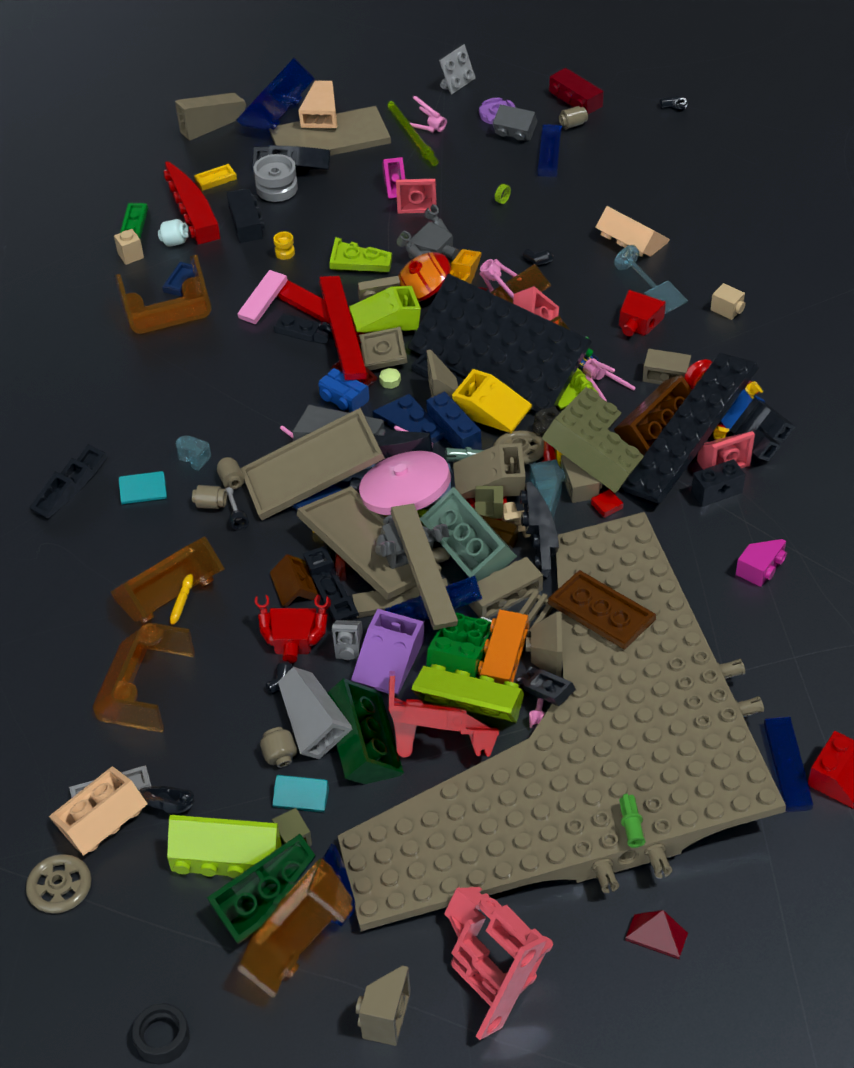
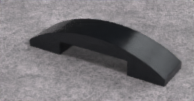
[303,546,359,622]

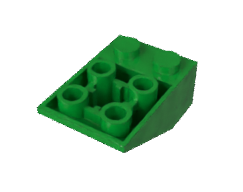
[426,613,492,678]

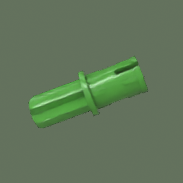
[619,794,645,848]

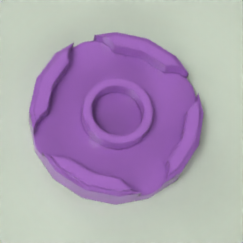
[479,97,515,124]

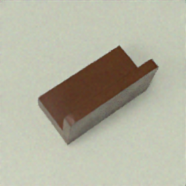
[270,554,318,607]

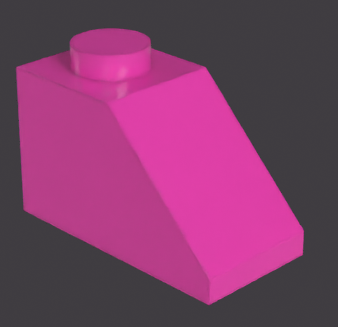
[382,157,405,199]

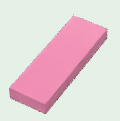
[237,270,288,324]

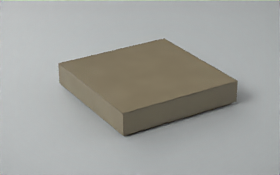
[359,327,408,371]

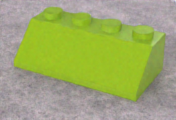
[412,664,524,723]
[167,815,282,878]

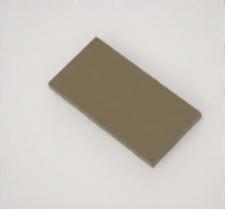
[269,106,391,156]
[241,408,385,520]
[297,486,442,600]

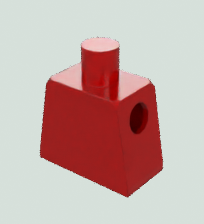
[619,290,666,336]

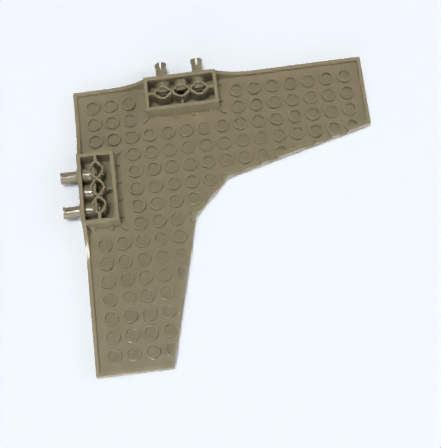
[338,512,786,931]

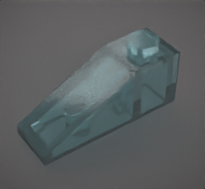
[530,459,565,519]

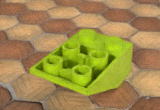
[349,286,421,333]

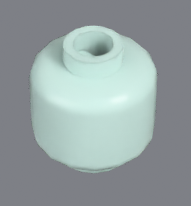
[158,219,189,247]

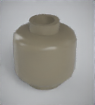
[260,727,297,768]

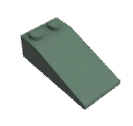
[420,487,517,582]

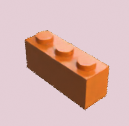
[478,609,529,684]

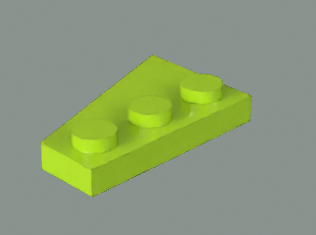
[329,237,392,272]

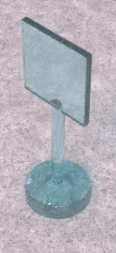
[614,245,688,314]

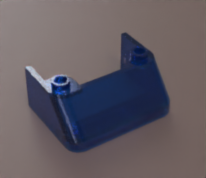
[236,58,315,130]

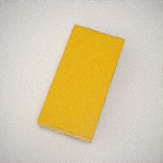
[194,164,237,191]

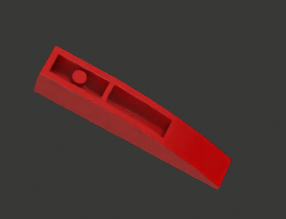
[163,161,220,245]

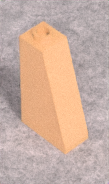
[299,81,338,128]

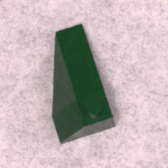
[207,834,316,944]

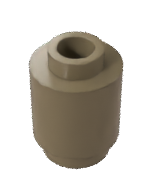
[559,106,588,129]
[217,457,245,490]
[192,485,227,509]

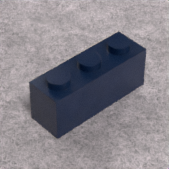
[426,392,482,450]

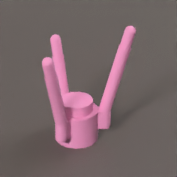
[408,96,447,133]
[479,259,521,300]
[583,358,636,401]

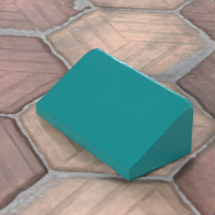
[119,471,167,504]
[273,775,329,813]

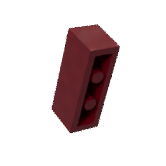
[549,68,604,115]

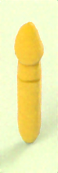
[170,574,193,625]

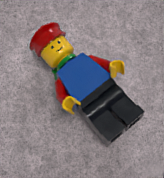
[684,359,796,461]

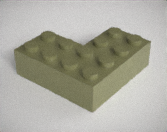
[541,387,644,493]

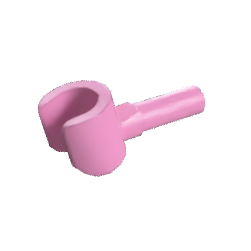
[529,698,545,728]

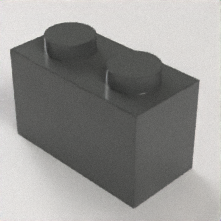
[493,104,537,141]

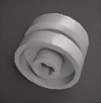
[253,154,298,202]

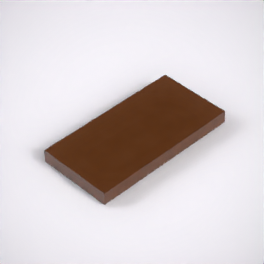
[548,570,656,650]

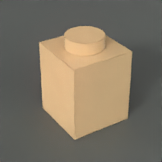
[114,229,144,265]
[711,283,745,320]

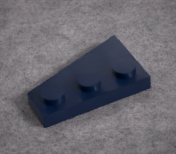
[372,394,445,444]

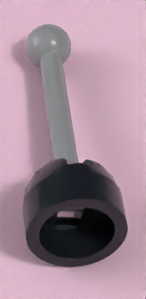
[225,487,249,530]

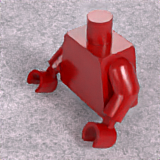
[255,595,331,663]

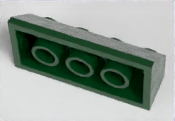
[327,678,404,784]

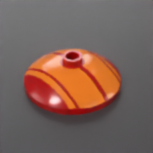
[398,252,451,302]

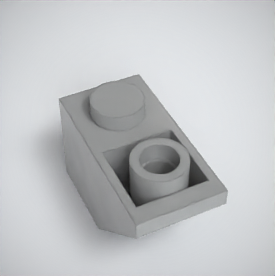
[332,620,363,660]

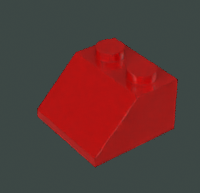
[807,730,854,809]

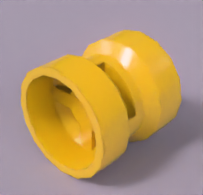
[273,231,295,260]

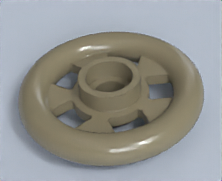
[493,431,544,465]
[26,854,91,913]

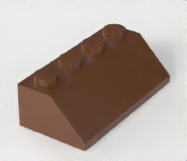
[614,375,692,456]

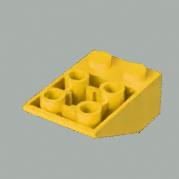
[452,369,532,433]

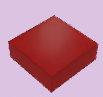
[591,489,623,518]

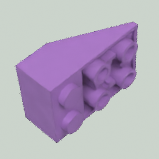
[351,609,425,696]

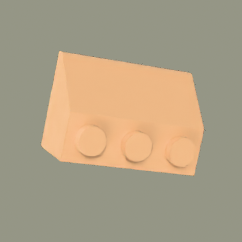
[595,206,670,257]
[49,766,147,856]

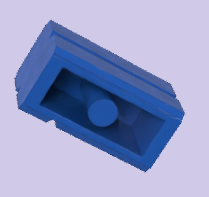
[318,368,369,412]

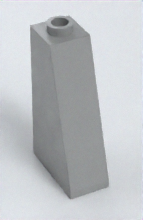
[278,667,352,759]

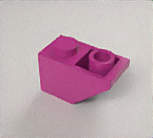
[735,539,787,587]

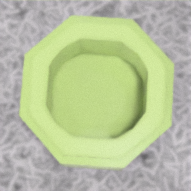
[379,368,401,389]

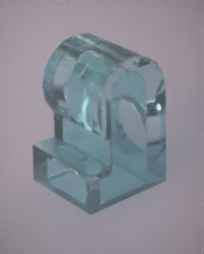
[176,435,211,471]

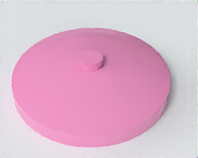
[359,451,451,515]

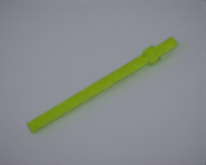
[387,101,439,166]

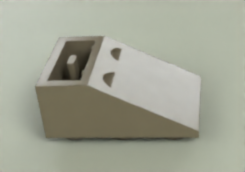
[453,443,526,498]

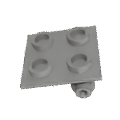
[439,44,476,94]

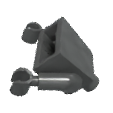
[397,204,459,260]
[375,515,450,569]

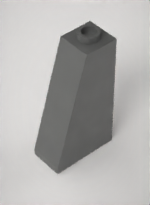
[293,405,386,441]

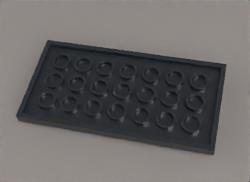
[408,274,592,419]

